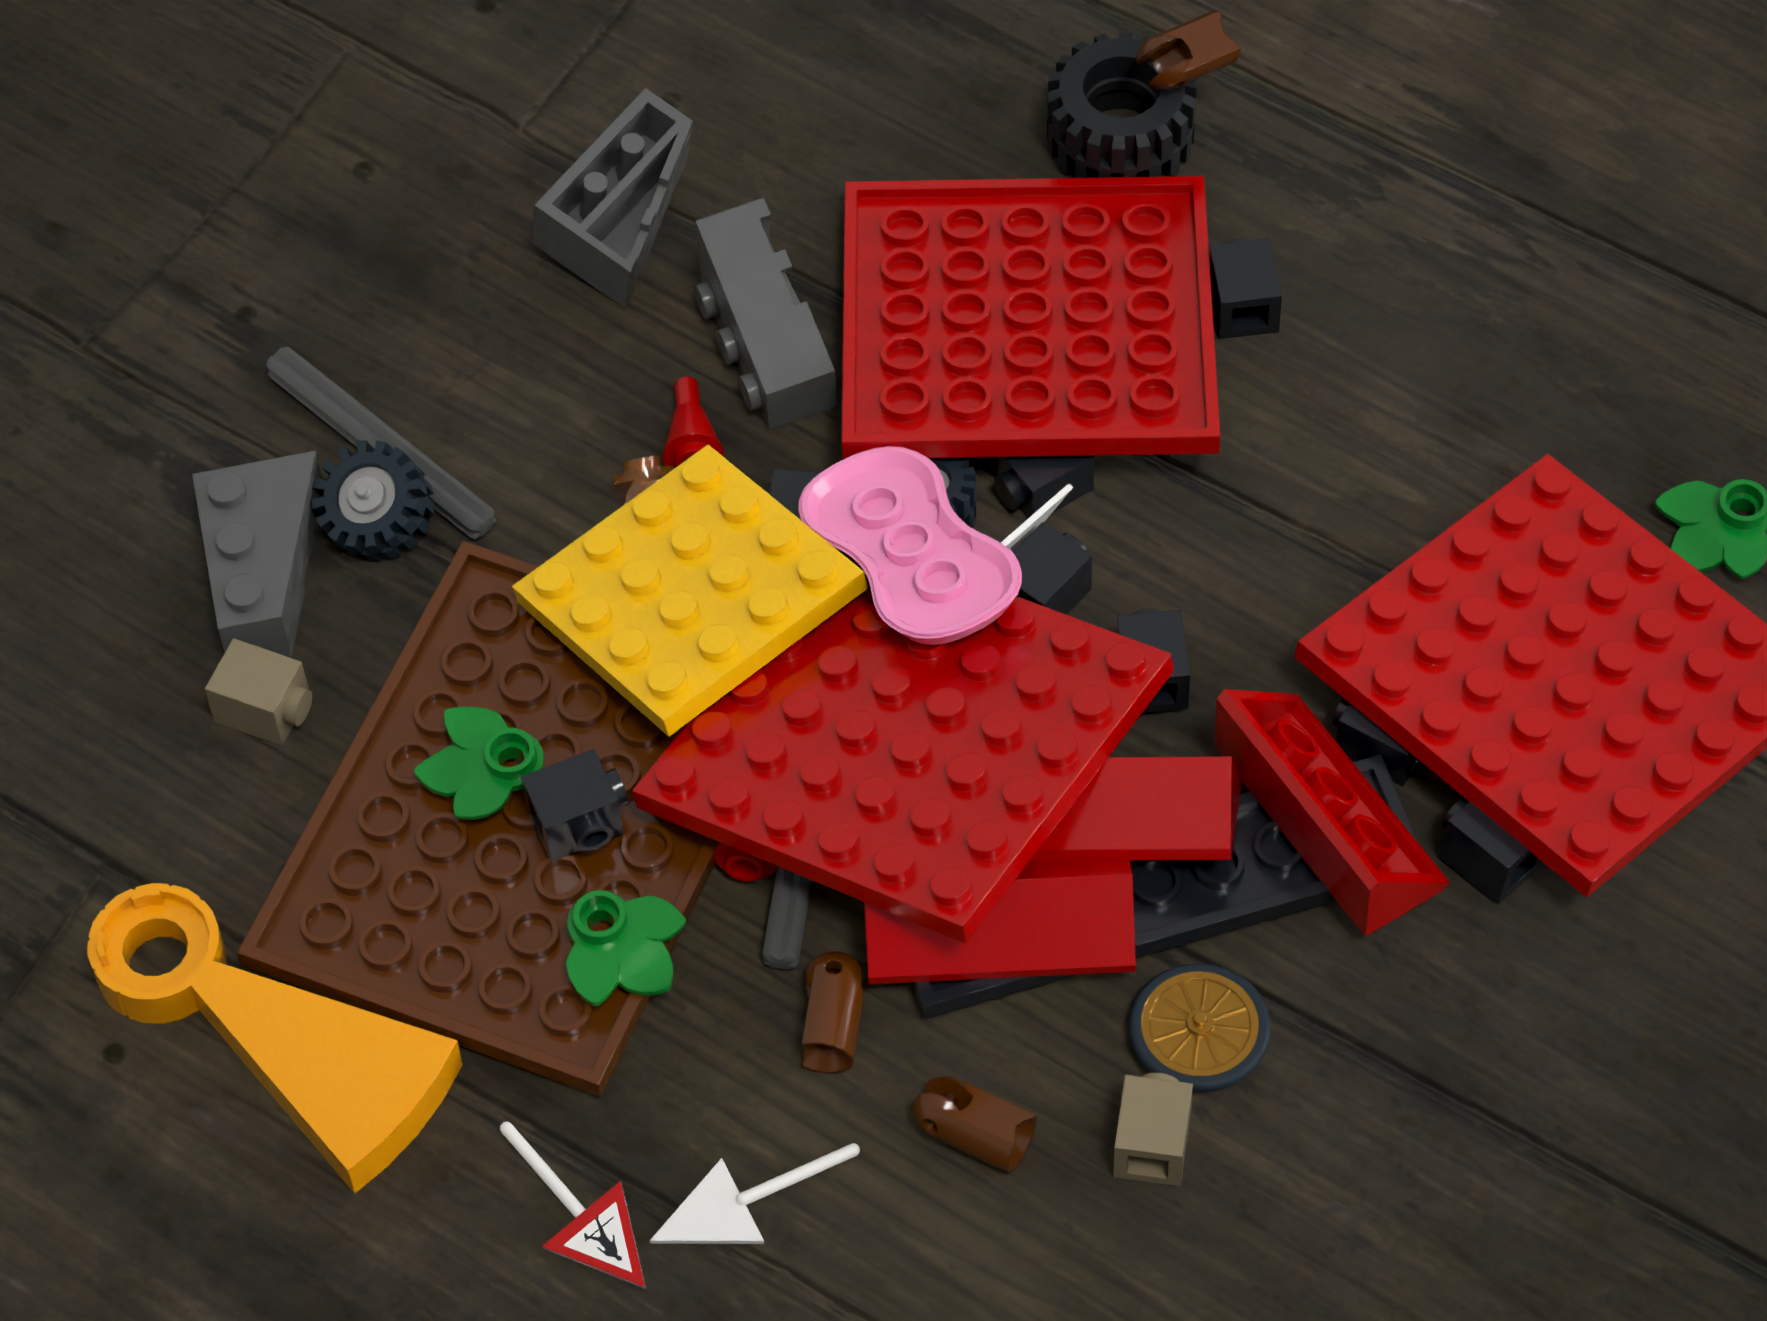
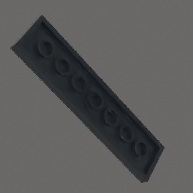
[911,754,1420,1019]

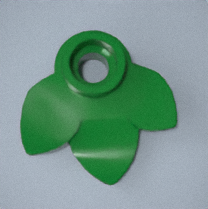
[1655,479,1767,580]
[414,706,545,820]
[566,890,686,1006]

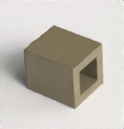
[205,638,313,746]
[1113,1073,1193,1187]

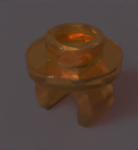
[613,456,674,504]

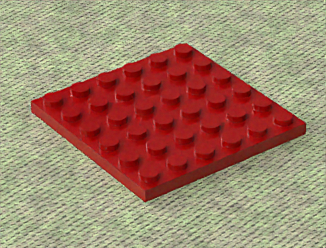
[842,176,1220,459]
[1294,454,1767,898]
[632,552,1174,944]

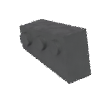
[531,88,693,309]
[694,197,837,430]
[192,450,323,658]

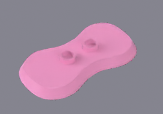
[799,446,1022,645]

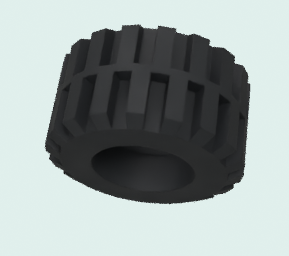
[1047,32,1197,178]

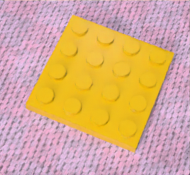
[512,445,868,737]

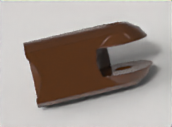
[1136,10,1241,91]
[802,951,864,1073]
[912,1076,1037,1173]

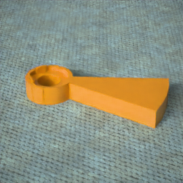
[87,883,463,1194]

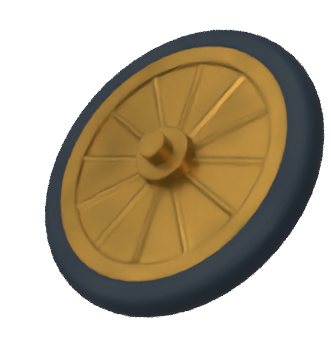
[1129,963,1271,1092]

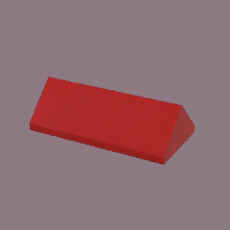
[1214,689,1450,937]
[1031,756,1241,860]
[864,860,1136,984]

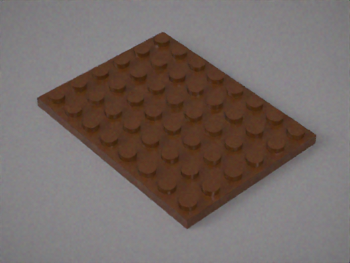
[237,541,719,1097]

